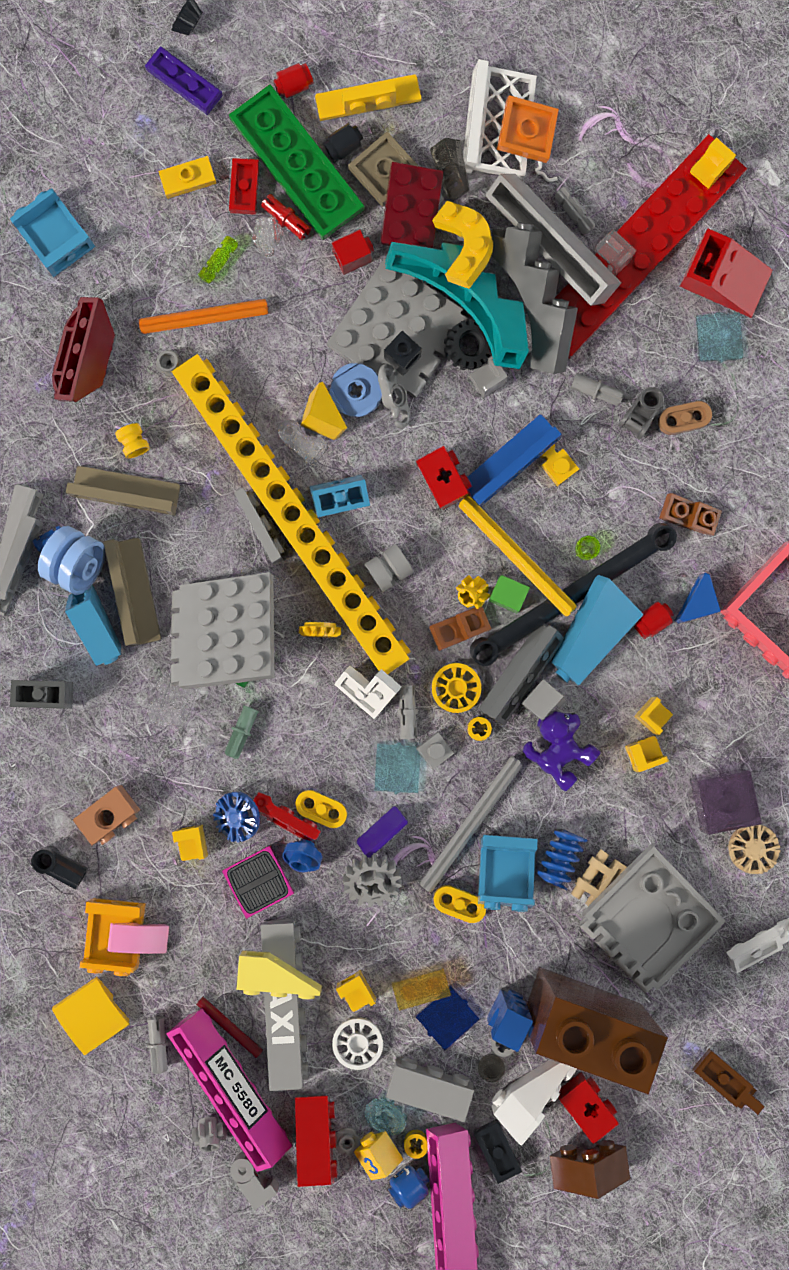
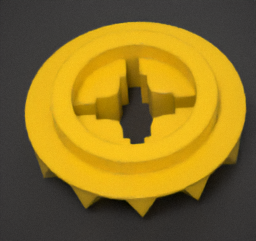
[299,622,341,637]

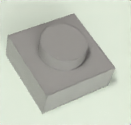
[416,732,454,770]

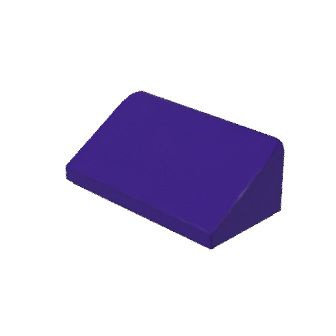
[357,806,408,858]

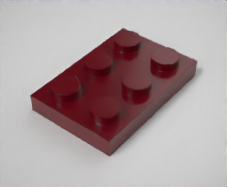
[380,162,443,248]

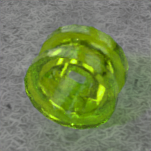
[575,535,600,561]

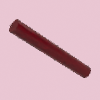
[196,996,263,1058]

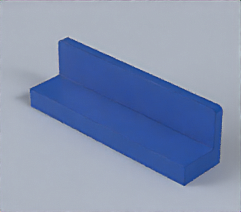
[468,414,562,507]

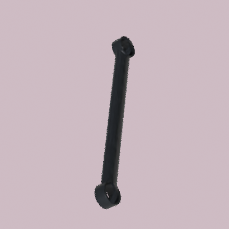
[470,523,677,666]

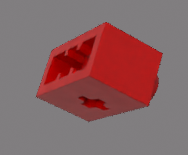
[416,446,472,510]
[558,1072,619,1144]

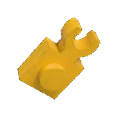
[540,444,579,487]

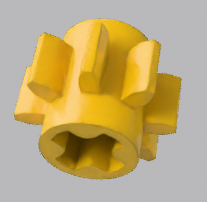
[456,575,491,609]

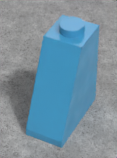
[65,584,121,666]

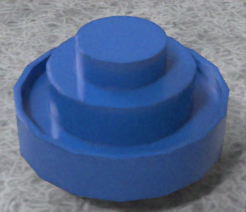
[282,839,323,873]

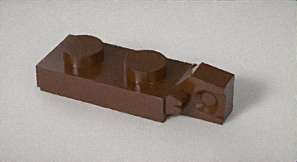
[692,1048,765,1115]

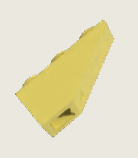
[236,951,322,999]

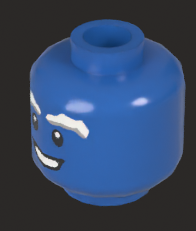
[388,1165,429,1209]

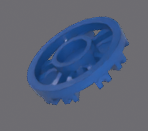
[213,791,260,842]

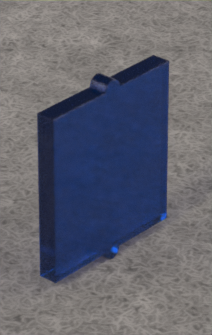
[415,985,480,1051]

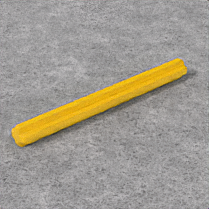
[459,496,577,617]

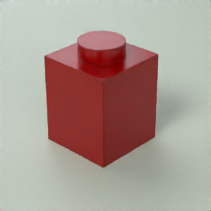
[332,230,374,275]

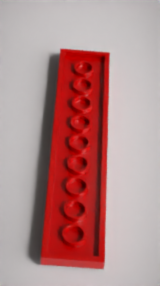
[555,134,747,359]

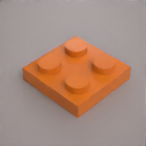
[497,95,559,163]

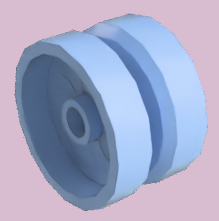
[38,526,106,595]

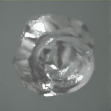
[252,217,284,257]

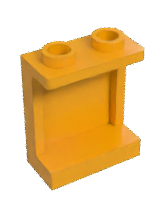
[80,898,146,976]

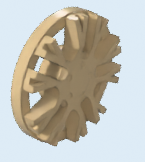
[728,823,781,874]

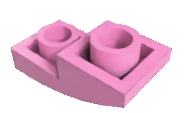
[107,923,169,954]

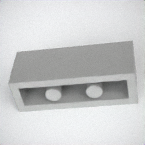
[386,1057,474,1122]

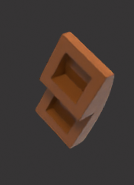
[429,606,491,651]

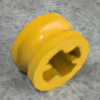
[467,717,492,741]
[404,1129,428,1159]

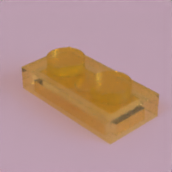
[392,968,451,1011]

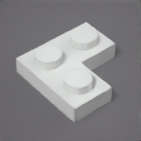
[334,665,401,719]

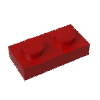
[229,158,259,215]

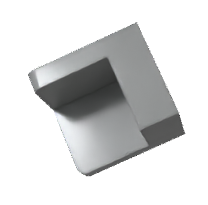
[469,356,508,399]
[522,679,566,720]

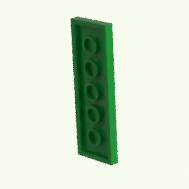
[229,84,365,240]

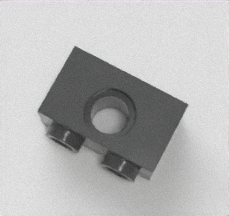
[10,680,74,709]

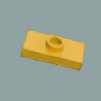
[158,156,217,199]

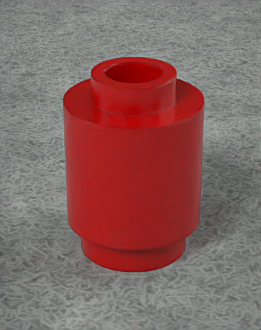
[273,63,314,99]
[633,601,674,639]

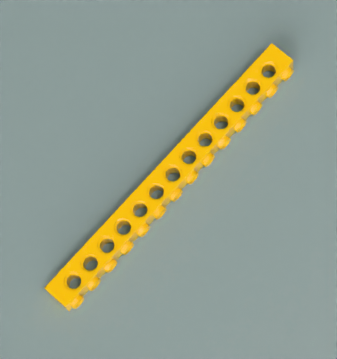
[171,354,411,675]

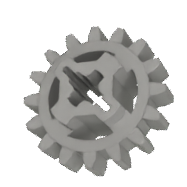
[343,853,402,907]

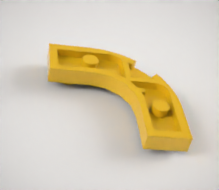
[432,201,493,289]

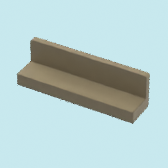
[66,466,181,516]
[103,538,162,647]

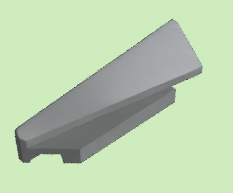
[0,484,43,616]

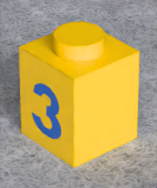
[354,1131,404,1180]

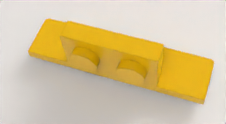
[315,74,421,121]

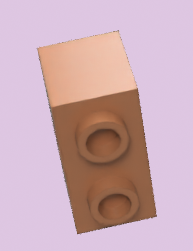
[73,785,140,845]

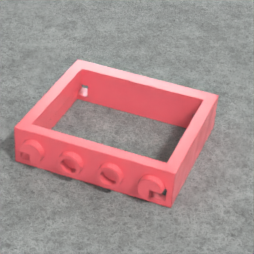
[721,541,789,679]

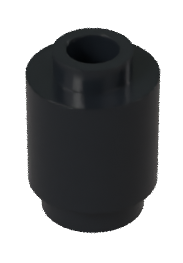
[323,123,363,161]

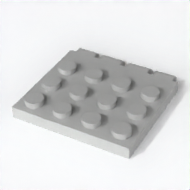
[326,258,468,398]
[170,572,275,689]
[579,844,726,993]

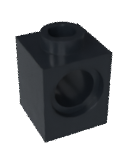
[384,331,422,376]

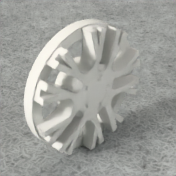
[332,1017,383,1070]

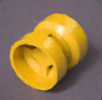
[115,423,150,459]

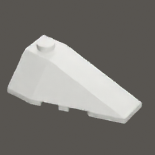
[492,1059,577,1146]

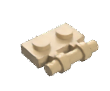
[571,849,627,906]

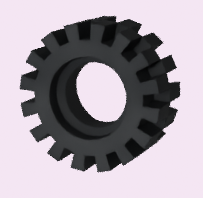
[444,319,492,370]

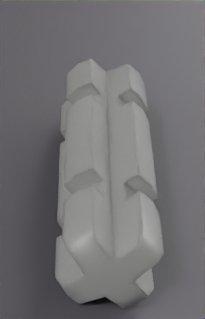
[555,186,595,235]

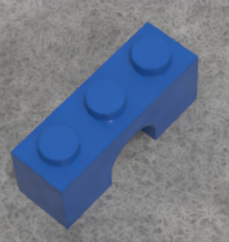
[487,989,533,1052]

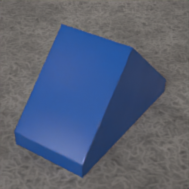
[674,573,721,624]

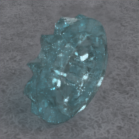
[365,1096,407,1135]

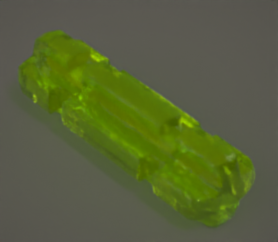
[198,236,238,284]

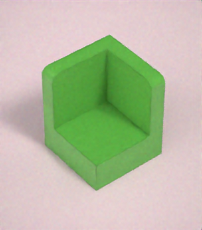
[488,575,530,614]

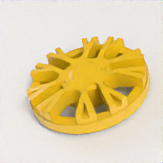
[432,663,481,713]

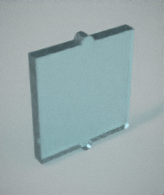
[696,312,743,363]
[374,742,420,795]

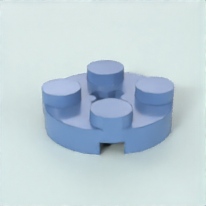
[330,363,382,417]

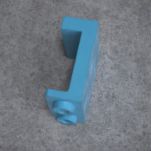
[10,188,95,277]
[478,835,538,912]

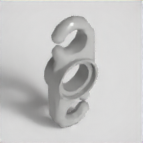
[378,364,410,429]

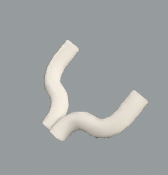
[535,161,558,182]

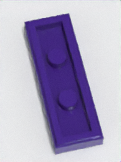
[145,46,223,116]

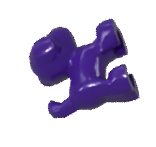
[523,711,601,791]

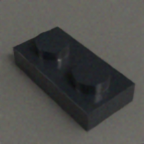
[473,1119,522,1184]

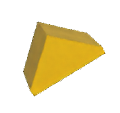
[300,382,347,440]

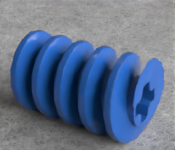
[537,829,588,890]

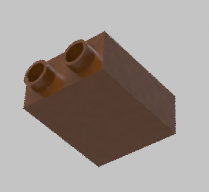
[527,967,668,1095]

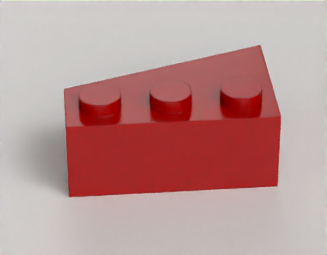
[295,1096,338,1187]

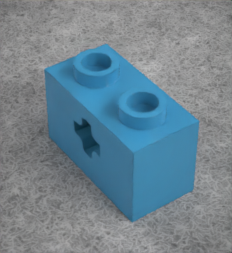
[310,475,370,517]

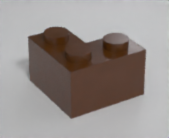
[549,1140,630,1199]

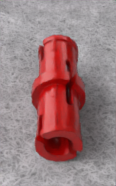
[261,194,312,241]

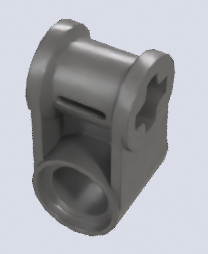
[618,387,664,440]

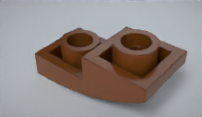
[659,493,722,536]

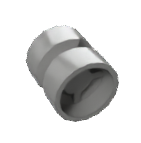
[364,544,414,593]

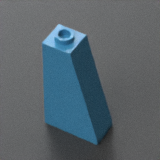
[551,575,643,685]

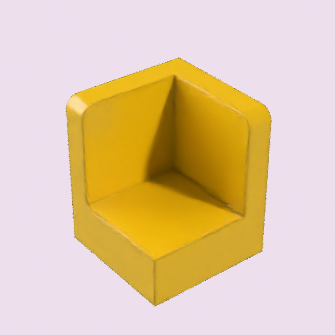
[690,138,736,189]
[634,697,673,735]
[625,736,669,772]
[172,824,208,861]
[336,970,376,1012]

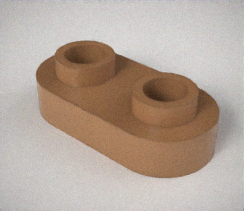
[658,401,712,435]

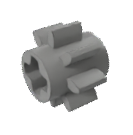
[192,1117,226,1152]

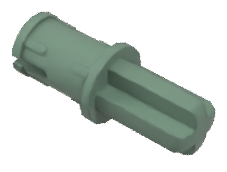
[224,705,259,759]

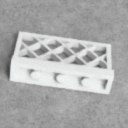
[461,59,537,179]

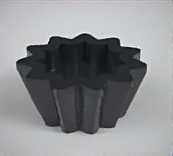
[171,0,203,36]

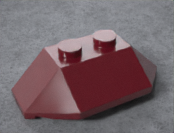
[52,297,115,402]

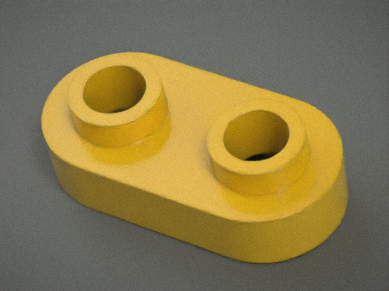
[295,790,347,828]
[433,885,486,923]

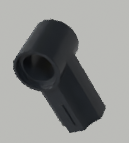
[31,846,88,890]

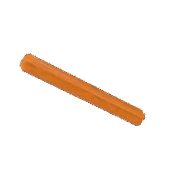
[139,299,268,334]

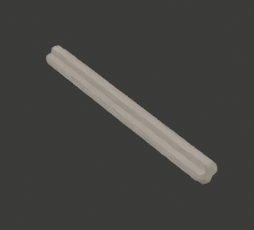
[420,756,523,892]

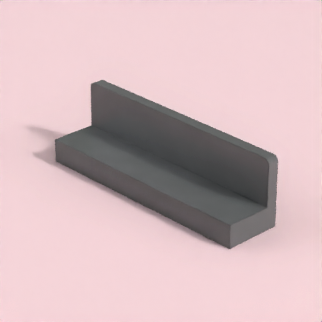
[479,625,565,726]

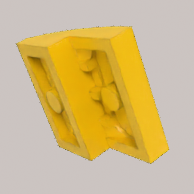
[52,977,129,1056]

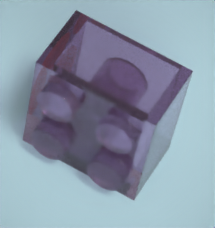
[690,769,762,835]

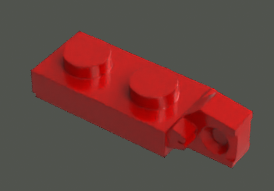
[253,792,321,844]

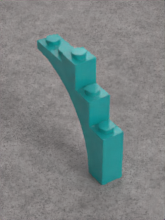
[385,242,529,369]

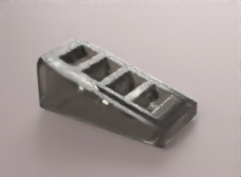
[430,138,469,202]

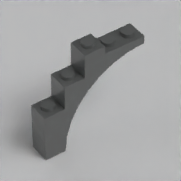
[458,222,578,374]

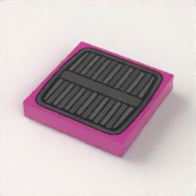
[222,845,295,919]

